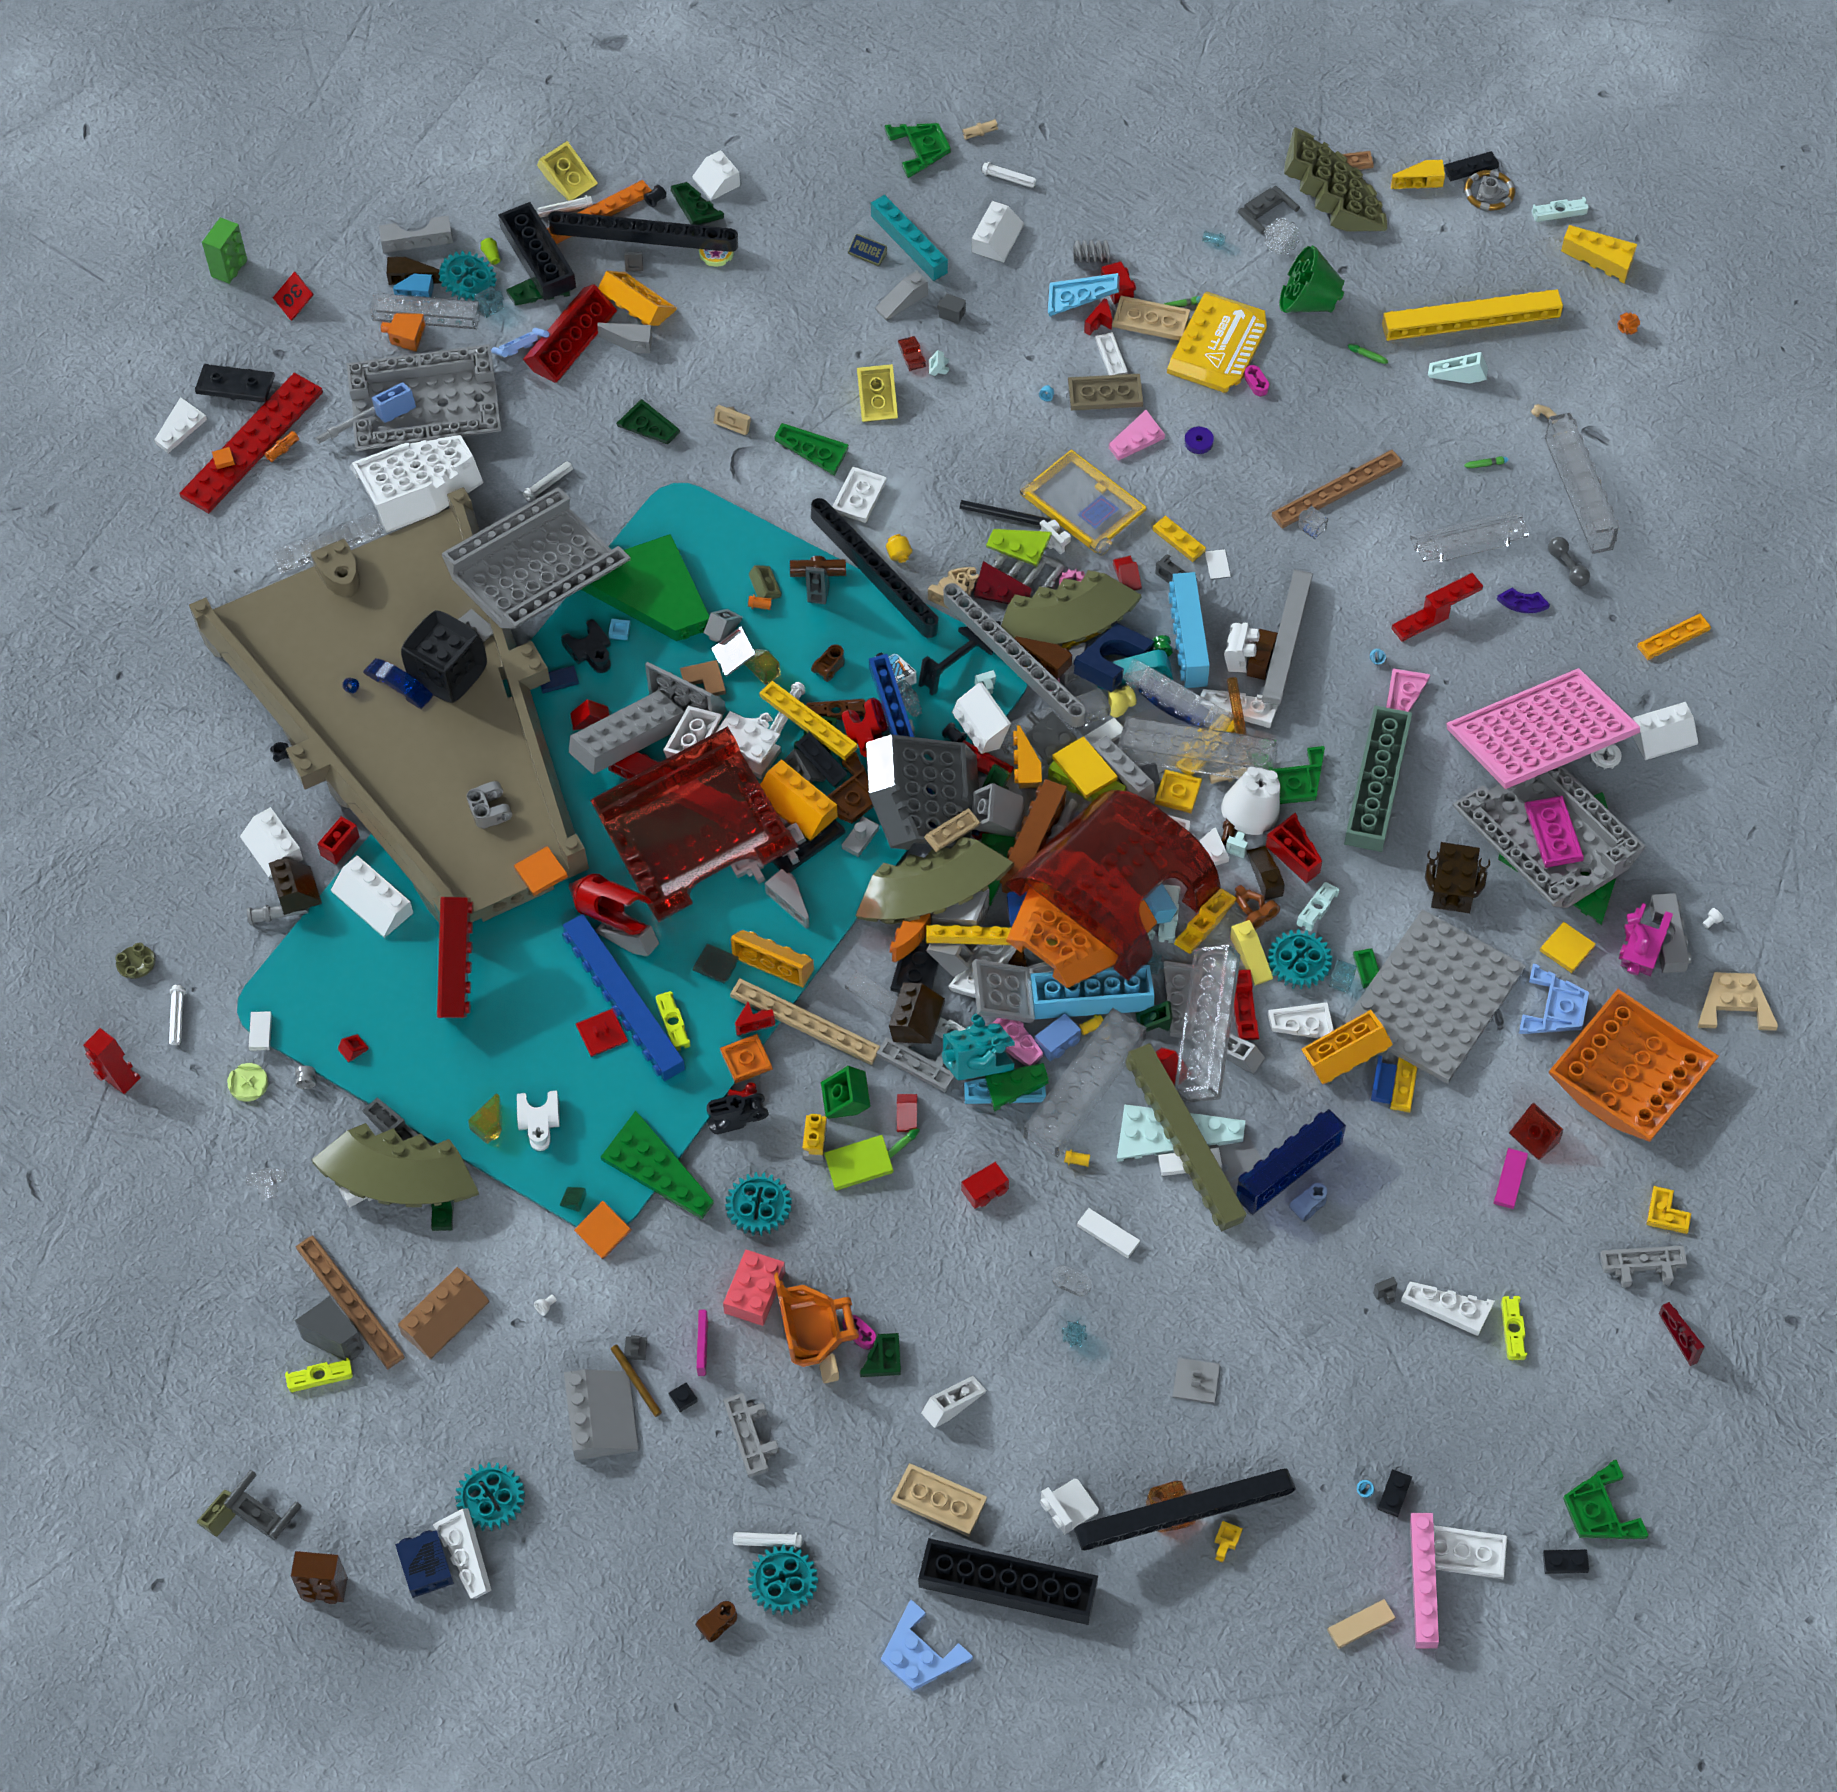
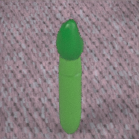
[1348,344,1388,364]
[888,1128,920,1159]

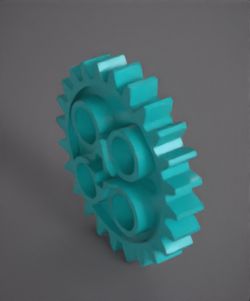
[439,251,497,303]
[1268,929,1332,989]
[725,1172,792,1236]
[455,1462,525,1531]
[748,1545,818,1616]

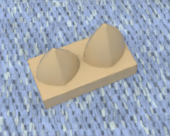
[713,405,751,435]

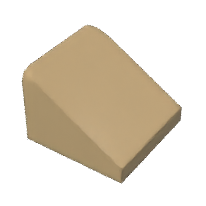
[819,1353,839,1383]

